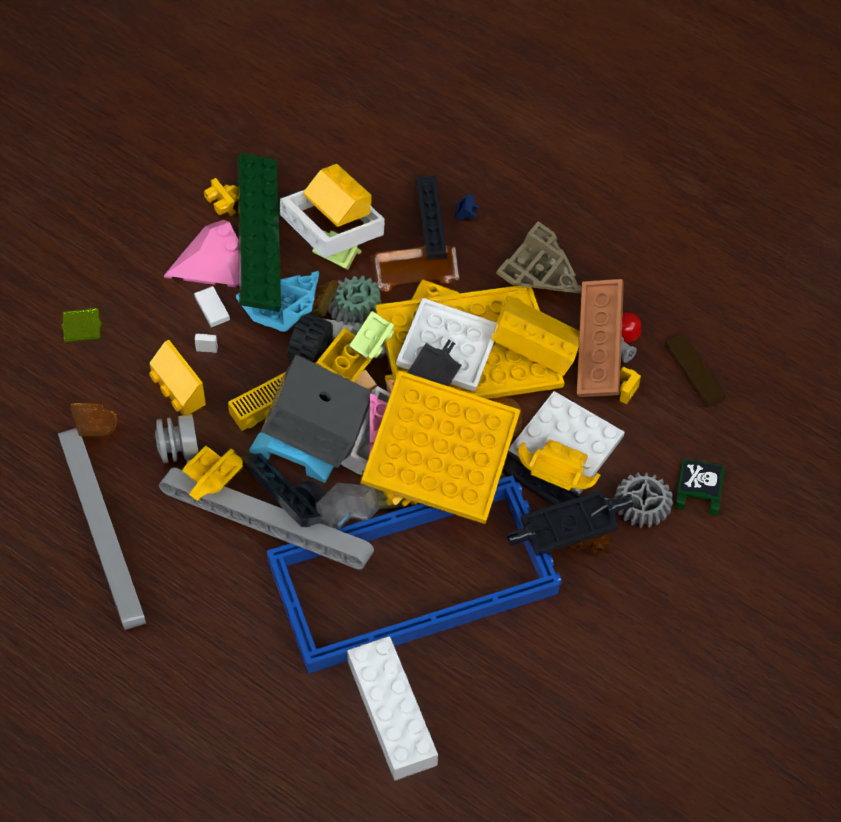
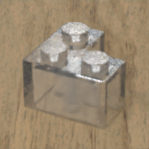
[316,483,379,529]

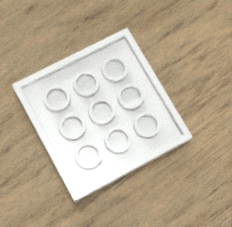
[396,298,496,392]
[508,391,624,496]

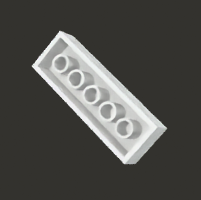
[347,636,438,781]

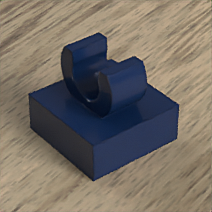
[455,194,479,221]

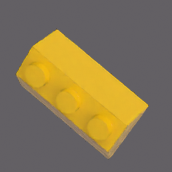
[303,164,372,227]
[315,327,373,382]
[149,340,206,415]

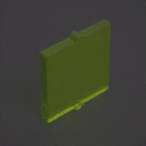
[61,308,102,342]

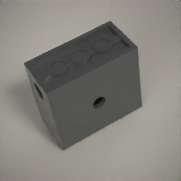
[261,355,372,468]

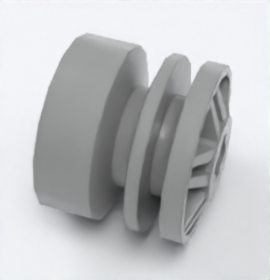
[155,414,198,464]

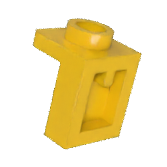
[620,367,641,404]

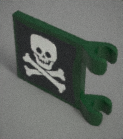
[675,458,725,516]

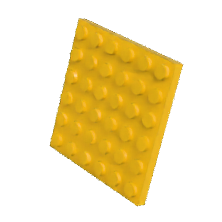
[360,371,520,524]

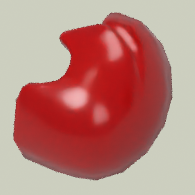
[622,311,641,343]

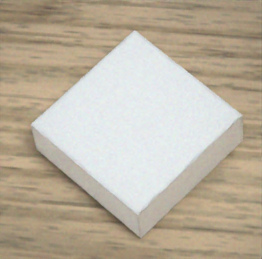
[195,334,218,353]

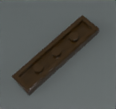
[665,334,726,407]

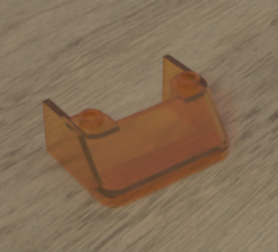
[370,244,459,291]

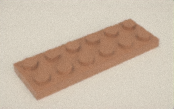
[577,279,624,397]

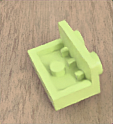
[349,311,394,360]

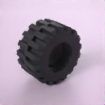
[288,313,333,363]

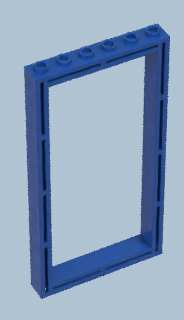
[267,475,562,674]

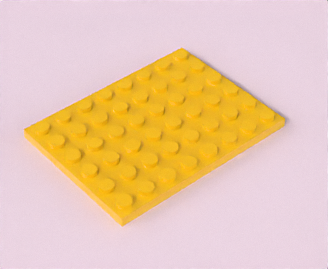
[374,286,565,399]

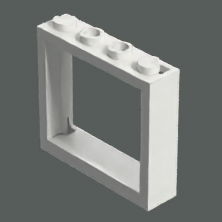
[280,190,385,258]

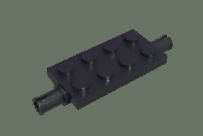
[506,490,633,556]

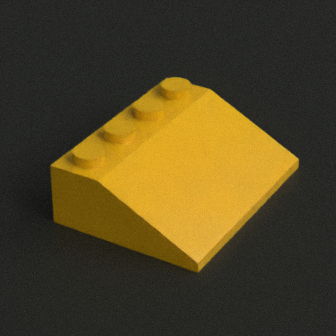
[490,295,580,376]

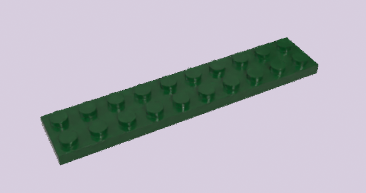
[237,153,281,312]

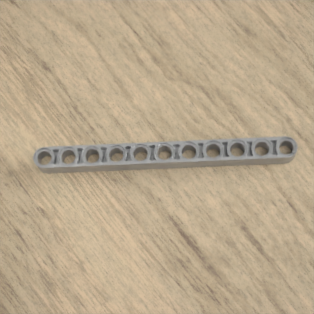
[58,427,146,630]
[159,468,374,569]

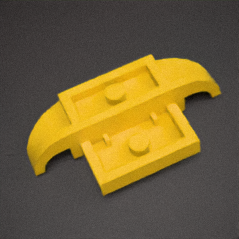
[518,439,600,491]
[182,446,243,501]

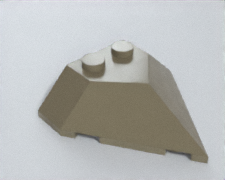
[496,222,582,294]

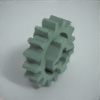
[335,276,381,317]

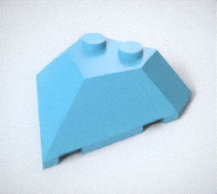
[236,271,319,332]
[249,432,334,483]

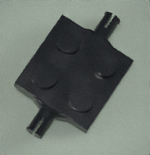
[407,339,462,387]

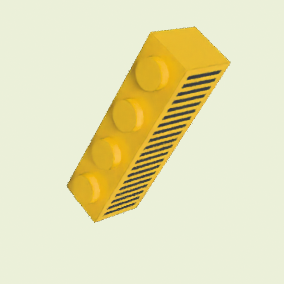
[228,373,285,431]

